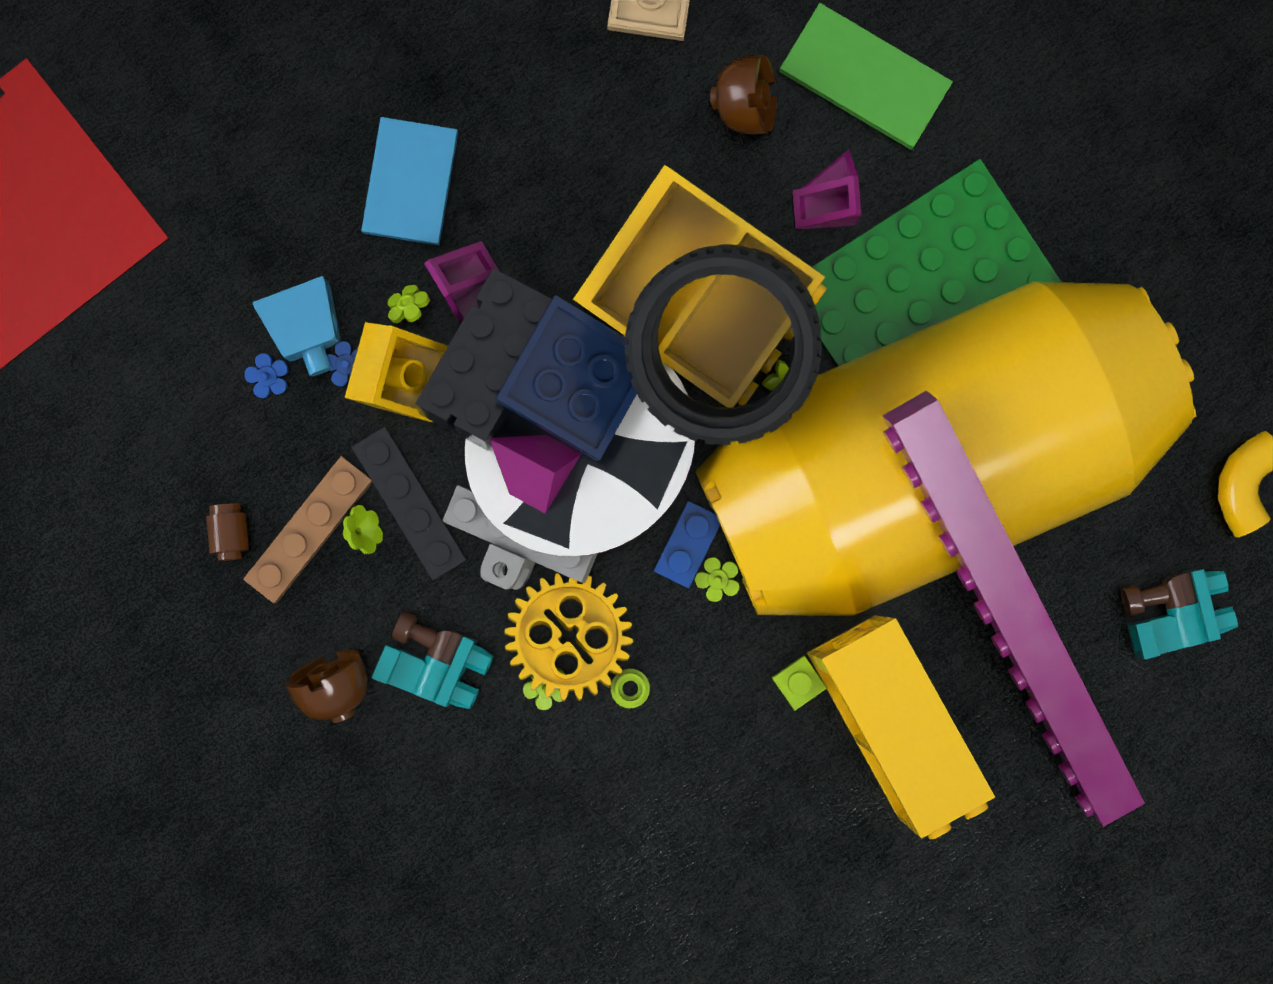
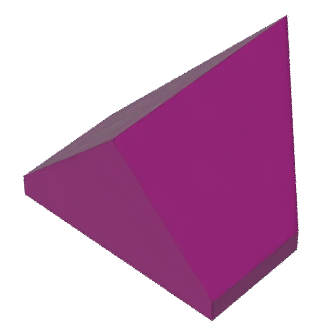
[793,149,861,229]
[424,241,499,324]
[489,435,581,514]

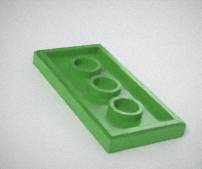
[779,3,953,150]

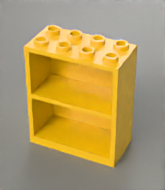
[573,165,827,408]
[807,615,995,840]

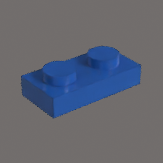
[654,501,720,589]

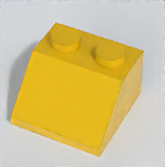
[345,322,448,422]

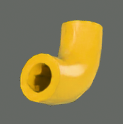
[1218,431,1273,538]

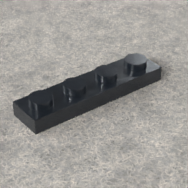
[352,427,467,581]

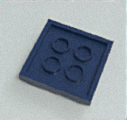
[494,295,637,461]

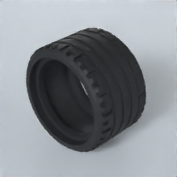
[625,244,822,445]

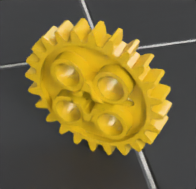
[505,573,633,702]

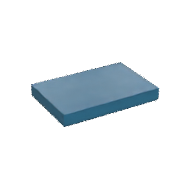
[361,117,458,246]

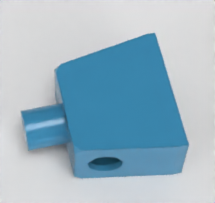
[252,276,341,376]

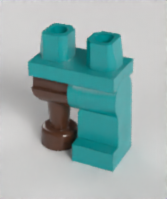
[1120,569,1238,660]
[372,610,494,709]

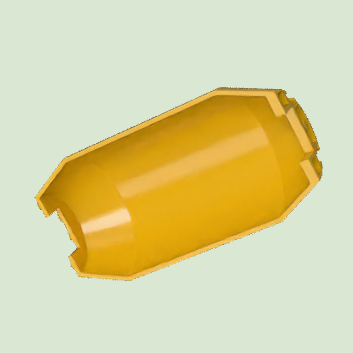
[695,282,1196,616]

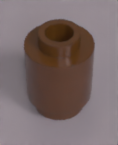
[206,503,249,561]

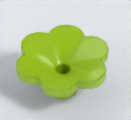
[343,505,383,554]

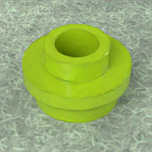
[611,669,650,708]

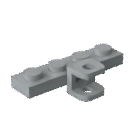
[443,485,598,590]

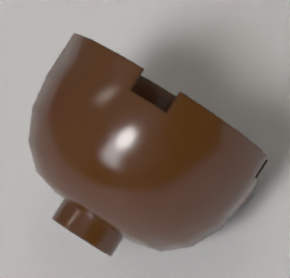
[710,55,777,135]
[285,649,368,723]

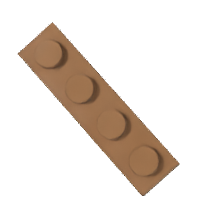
[243,456,373,604]

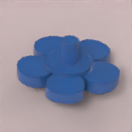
[327,341,358,386]
[245,353,289,398]

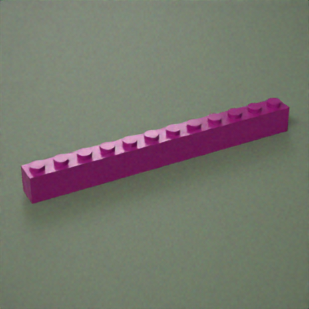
[882,391,1145,827]

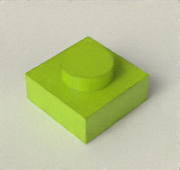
[772,655,827,711]

